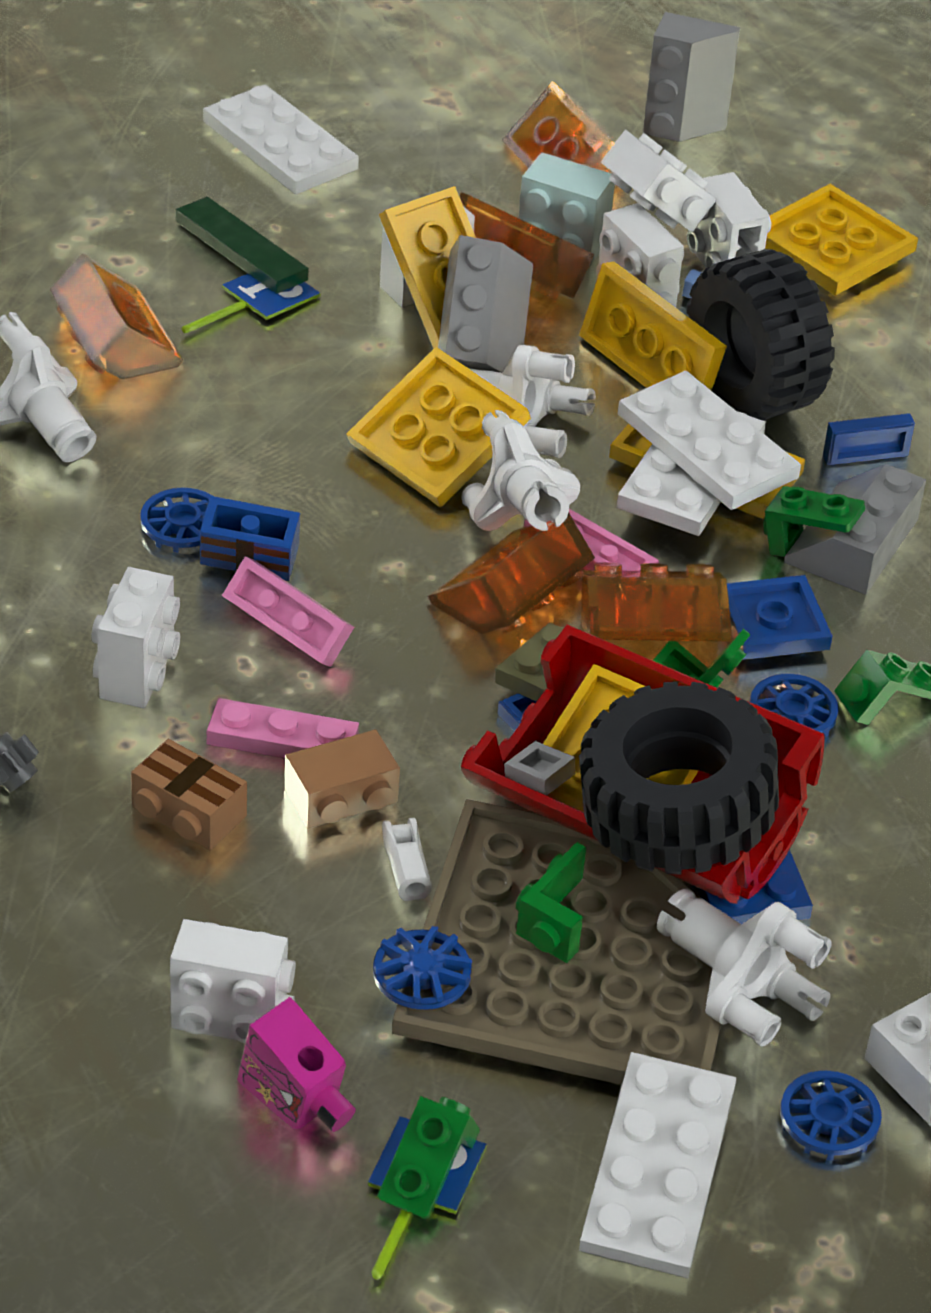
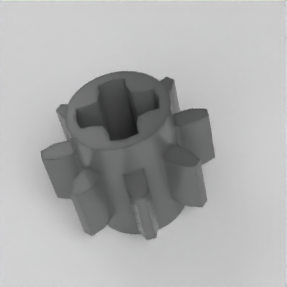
[0,732,39,793]

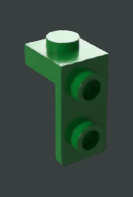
[763,486,865,557]
[652,628,751,688]
[834,649,931,725]
[515,842,587,963]
[378,1095,481,1219]

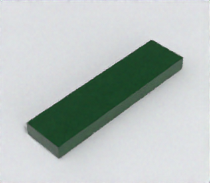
[176,196,309,294]

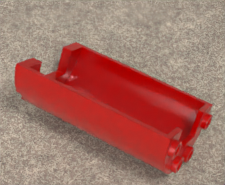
[461,624,825,904]

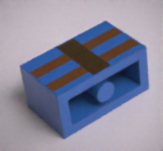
[200,496,300,581]

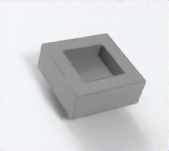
[505,741,575,796]

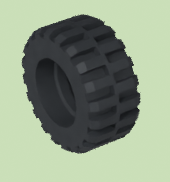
[686,249,835,420]
[579,681,779,874]

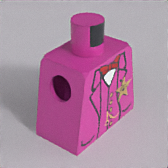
[237,997,356,1132]

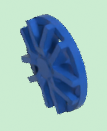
[141,488,212,553]
[749,674,838,737]
[373,926,472,1010]
[780,1071,882,1160]

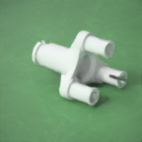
[0,312,97,462]
[468,344,596,458]
[462,410,580,531]
[657,889,832,1047]

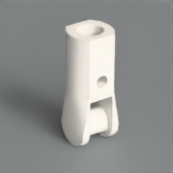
[382,818,432,901]

